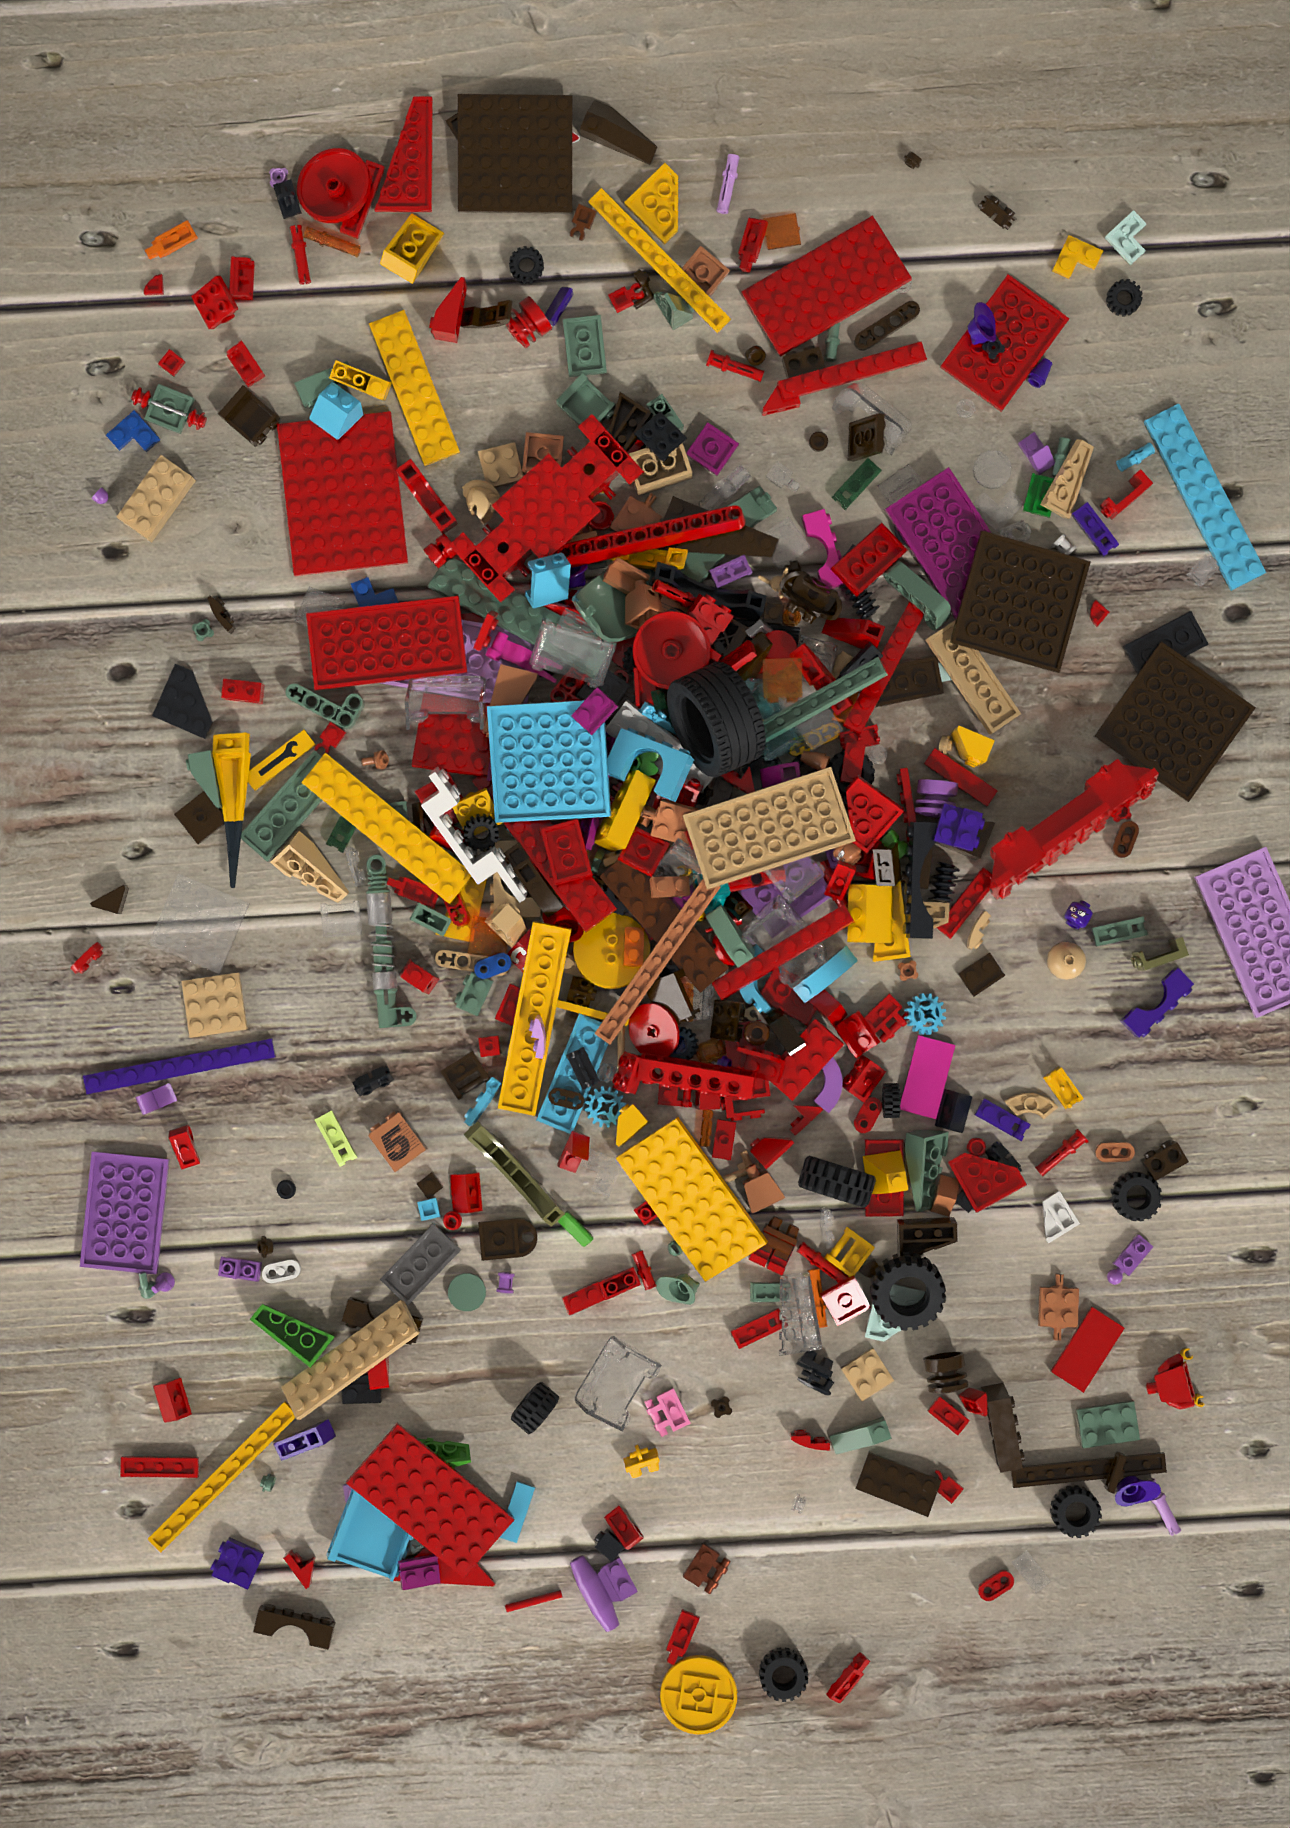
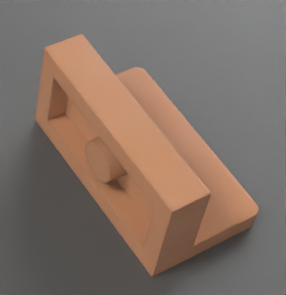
[602,558,650,595]

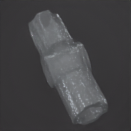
[698,464,751,511]

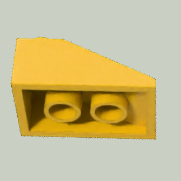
[380,213,444,284]

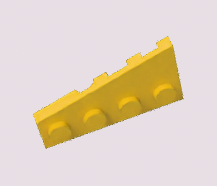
[873,881,911,962]

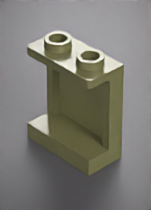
[1131,937,1189,971]

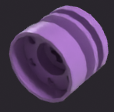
[915,779,958,818]

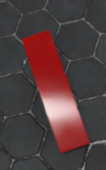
[789,643,853,716]

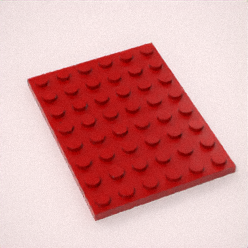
[277,411,408,576]

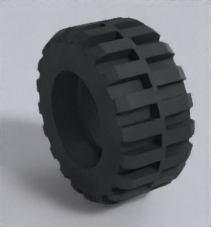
[798,1155,876,1208]
[870,1252,946,1331]

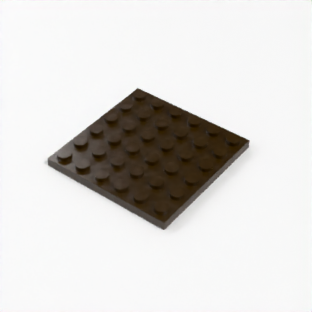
[458,94,573,213]
[950,531,1091,673]
[1093,642,1256,802]

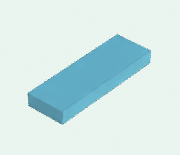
[499,1481,535,1543]

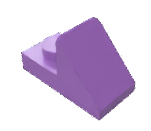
[1018,432,1055,475]

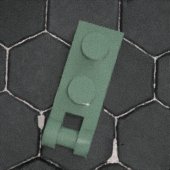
[1091,916,1148,947]

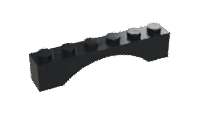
[649,562,767,622]
[903,822,937,939]

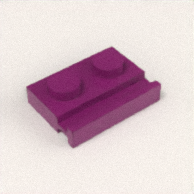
[571,687,619,735]
[398,1554,440,1590]

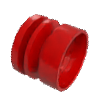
[506,296,552,348]

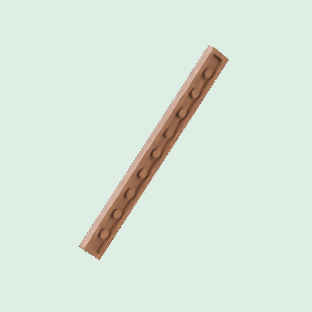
[594,879,721,1044]

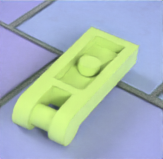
[315,1111,358,1167]

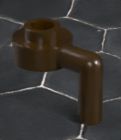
[633,269,654,310]

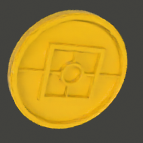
[573,913,650,989]
[660,1655,737,1735]

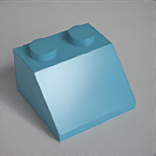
[309,382,364,440]

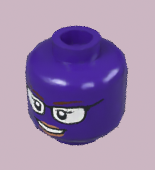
[1064,900,1093,930]

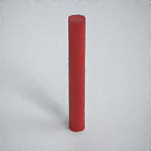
[505,1590,563,1612]

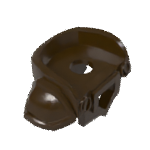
[779,571,842,624]

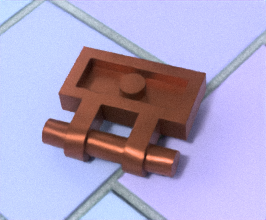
[683,1543,731,1594]

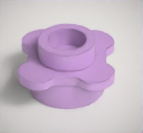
[269,168,288,187]

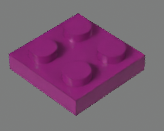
[686,422,739,476]

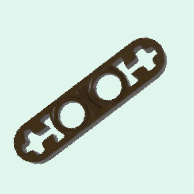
[854,301,920,351]

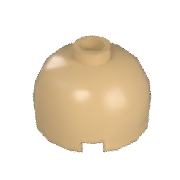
[1047,942,1086,980]

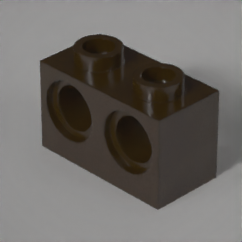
[782,345,826,378]
[1141,1140,1189,1181]

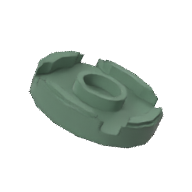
[448,1273,486,1311]

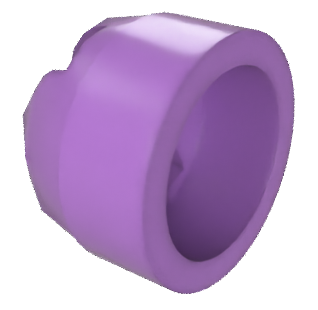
[92,487,108,504]

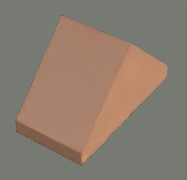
[930,1174,959,1217]

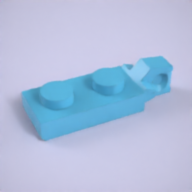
[638,702,676,735]
[464,1077,502,1126]

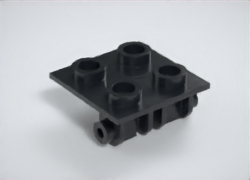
[634,412,687,462]

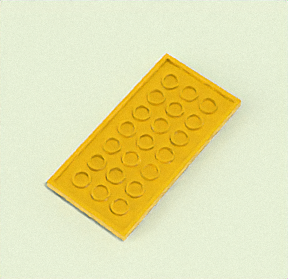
[616,1117,768,1282]

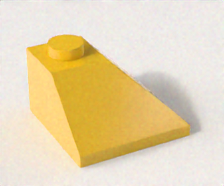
[616,1104,650,1147]
[862,1150,908,1194]

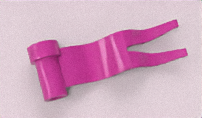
[485,631,563,683]

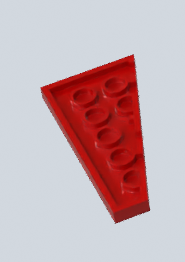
[374,96,433,212]

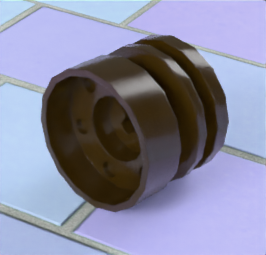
[923,1352,969,1393]

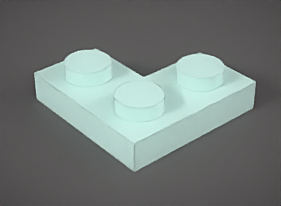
[1105,210,1146,266]

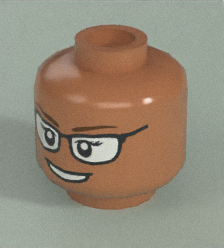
[833,843,861,865]

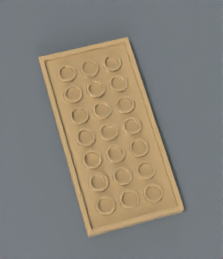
[683,767,856,890]

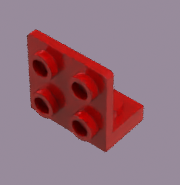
[736,1045,786,1084]
[613,1051,641,1095]

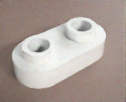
[262,1259,301,1283]

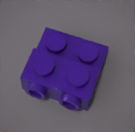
[933,803,985,852]
[210,1537,264,1590]

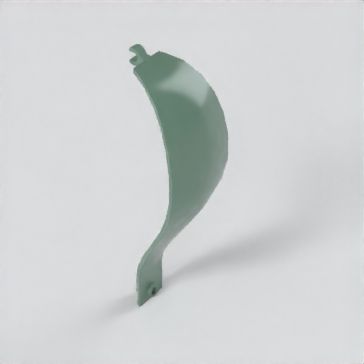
[572,486,777,642]

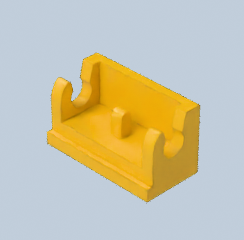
[1043,1067,1084,1109]

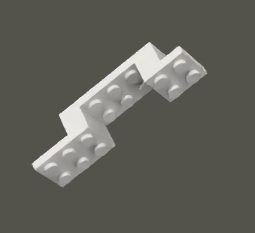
[421,767,527,903]

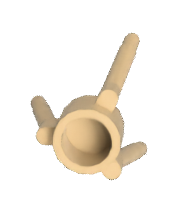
[758,567,788,599]

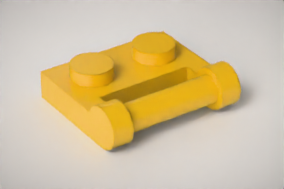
[824,1227,875,1277]

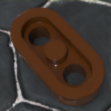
[1112,821,1139,858]

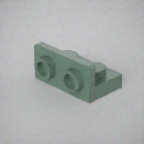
[454,972,494,1016]

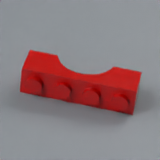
[396,459,458,534]

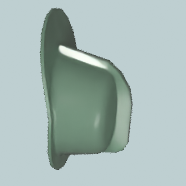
[656,1274,700,1305]

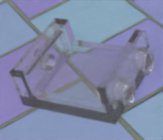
[652,838,702,899]

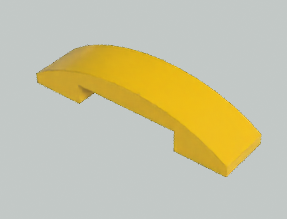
[610,542,688,570]

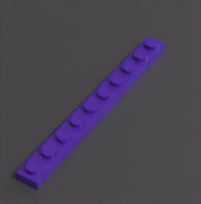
[83,1038,276,1094]

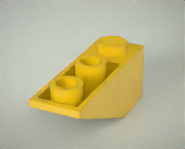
[329,360,392,401]

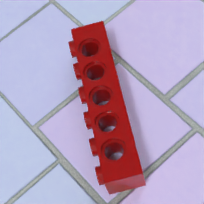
[637,1053,757,1100]

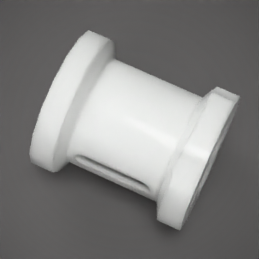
[1051,534,1077,555]

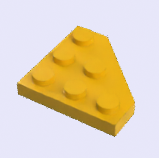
[624,163,678,245]

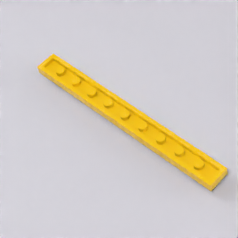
[588,188,731,333]
[147,1401,295,1553]

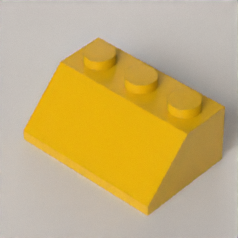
[951,726,995,768]
[847,884,893,943]

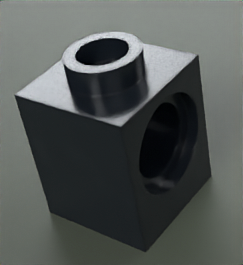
[594,1529,624,1562]

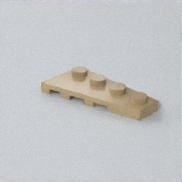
[1040,439,1094,519]

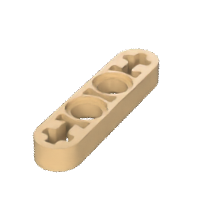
[435,950,509,976]

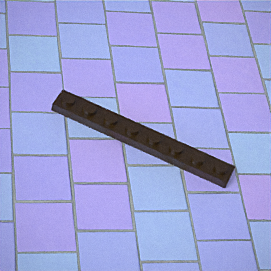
[1011,1452,1167,1488]

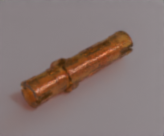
[303,226,362,258]

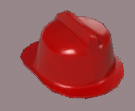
[542,907,584,943]

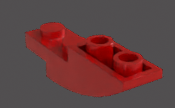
[561,1267,641,1316]

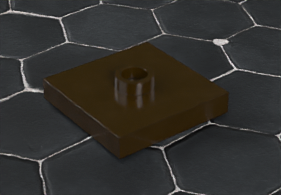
[174,791,224,845]

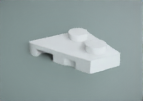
[1042,1190,1080,1243]

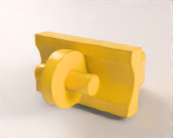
[623,1444,660,1478]

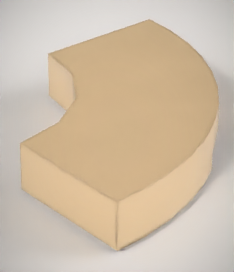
[1004,1093,1058,1119]

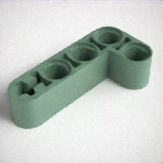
[883,561,951,631]
[285,683,365,729]

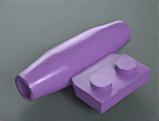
[570,1555,638,1632]

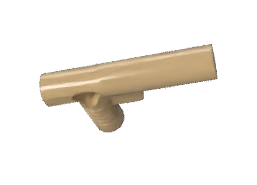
[723,1150,761,1183]

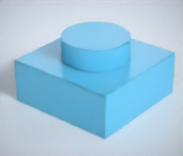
[417,1197,441,1221]

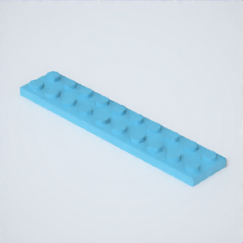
[1144,403,1266,591]

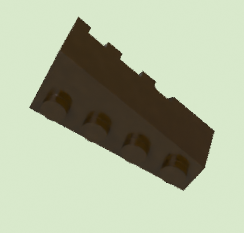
[981,1383,1025,1473]

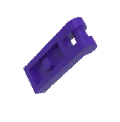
[1071,502,1119,557]
[974,1098,1031,1141]

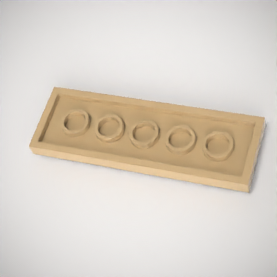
[925,620,1021,735]

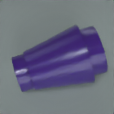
[1028,358,1053,388]

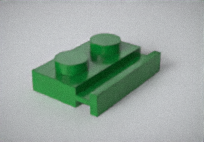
[1022,473,1054,518]

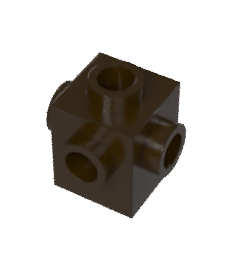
[566,976,597,1008]

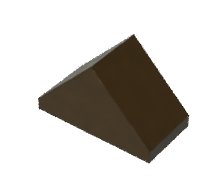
[90,885,129,914]

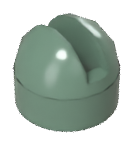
[668,1240,683,1256]

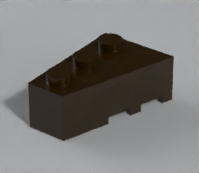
[608,392,652,452]
[897,1217,958,1257]

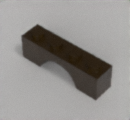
[341,1297,424,1345]
[253,1604,336,1650]

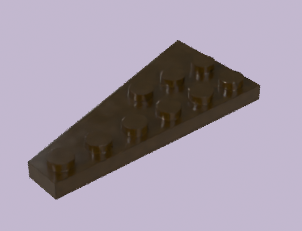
[656,496,779,558]

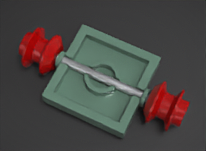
[131,384,207,434]

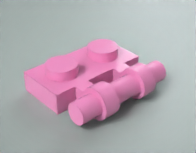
[644,1388,691,1437]

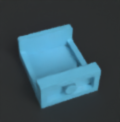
[525,553,571,609]

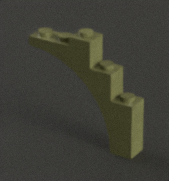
[464,1121,565,1227]

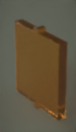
[763,213,801,250]

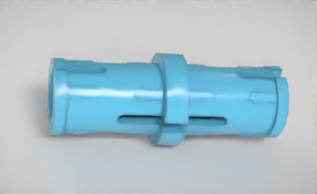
[1116,442,1155,472]

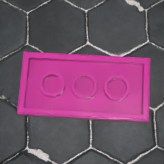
[900,1035,956,1119]

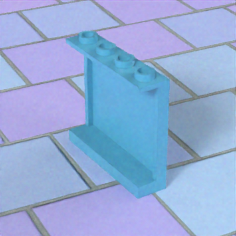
[326,1489,413,1582]

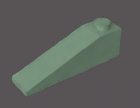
[654,291,694,330]
[905,1130,949,1212]

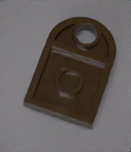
[478,1218,538,1261]

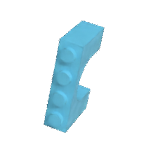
[607,728,694,802]

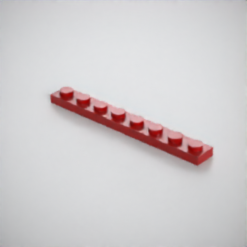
[777,341,927,401]
[843,601,924,735]
[712,904,855,1000]

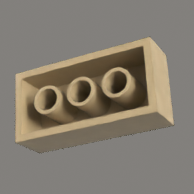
[117,455,196,543]

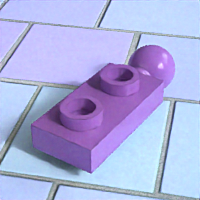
[1107,1234,1153,1285]

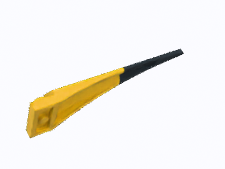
[212,732,251,888]

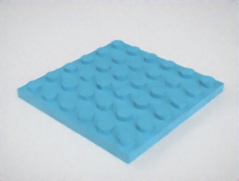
[487,700,611,823]

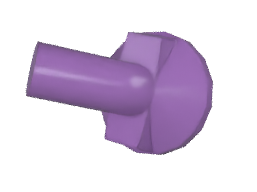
[151,1272,175,1293]

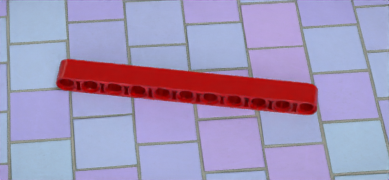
[538,505,746,568]

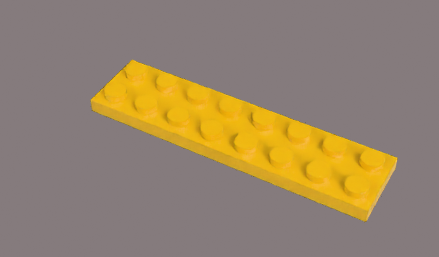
[369,310,460,466]

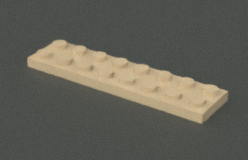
[282,1300,420,1420]

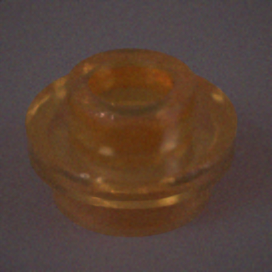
[782,609,801,627]

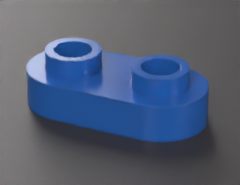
[474,953,512,979]

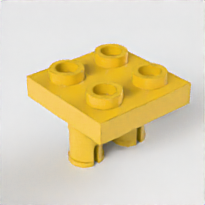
[452,788,503,835]

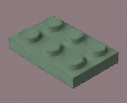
[563,315,607,377]
[1076,1400,1140,1448]

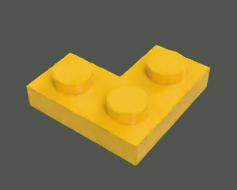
[1052,235,1103,279]

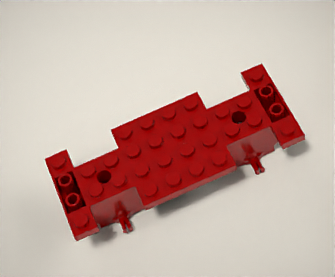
[449,414,644,603]
[990,759,1159,900]

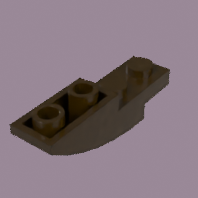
[504,842,564,918]

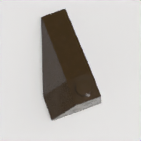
[580,100,658,165]

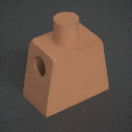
[625,580,664,629]
[742,1164,785,1214]

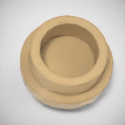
[939,735,954,754]

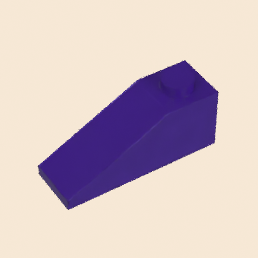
[274,1419,336,1461]

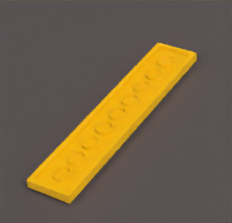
[301,753,472,904]
[498,921,572,1116]

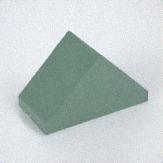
[410,902,451,936]

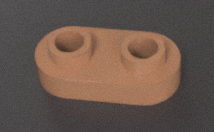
[1095,1142,1135,1162]

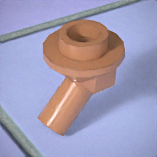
[361,750,389,769]

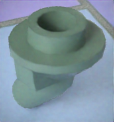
[138,1272,156,1299]

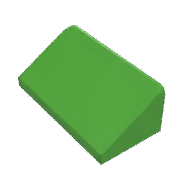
[558,1211,594,1247]

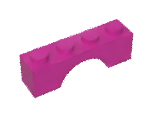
[801,509,844,589]

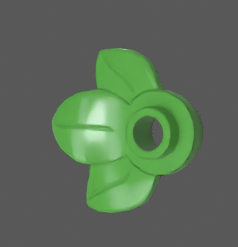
[630,752,660,776]

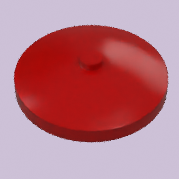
[297,148,371,223]
[633,611,711,689]

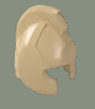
[462,480,500,524]

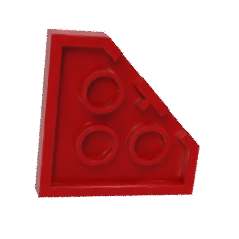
[846,775,904,853]
[948,1153,1027,1213]

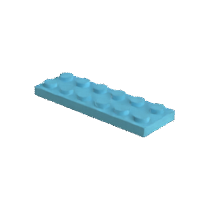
[536,1013,608,1134]

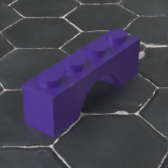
[1120,967,1194,1038]

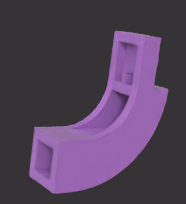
[813,1057,842,1113]

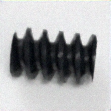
[842,585,880,619]
[928,861,960,903]

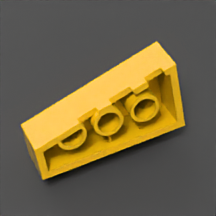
[594,770,656,852]

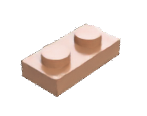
[650,876,690,898]

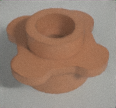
[898,960,918,981]

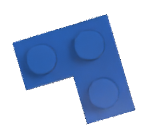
[106,410,160,452]
[351,577,399,607]

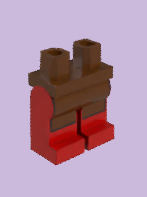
[748,1216,799,1275]

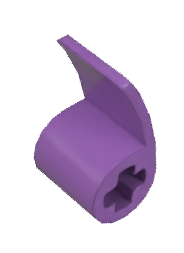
[135,1083,177,1115]

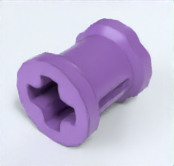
[496,1272,515,1293]

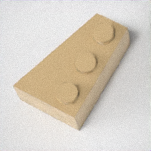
[485,904,527,948]

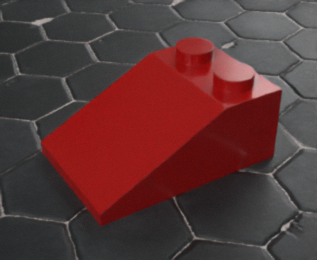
[429,277,467,343]

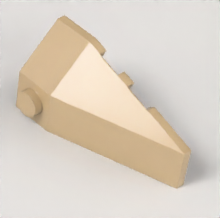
[270,831,349,903]

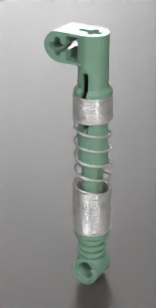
[366,855,417,1028]

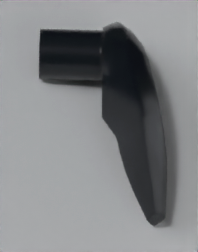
[797,1377,834,1396]

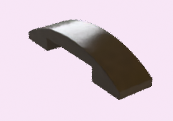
[461,300,513,328]

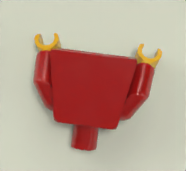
[1146,1348,1205,1410]

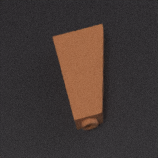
[483,664,538,738]

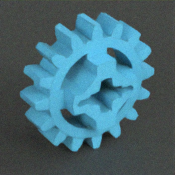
[904,993,946,1035]
[585,1086,626,1128]

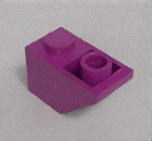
[760,762,800,789]

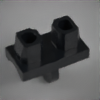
[273,179,302,219]
[796,1349,833,1384]

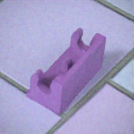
[709,556,752,588]

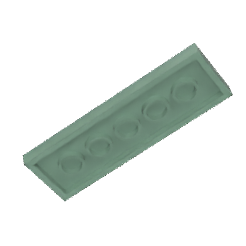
[241,750,323,862]

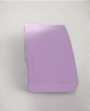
[529,1015,546,1059]

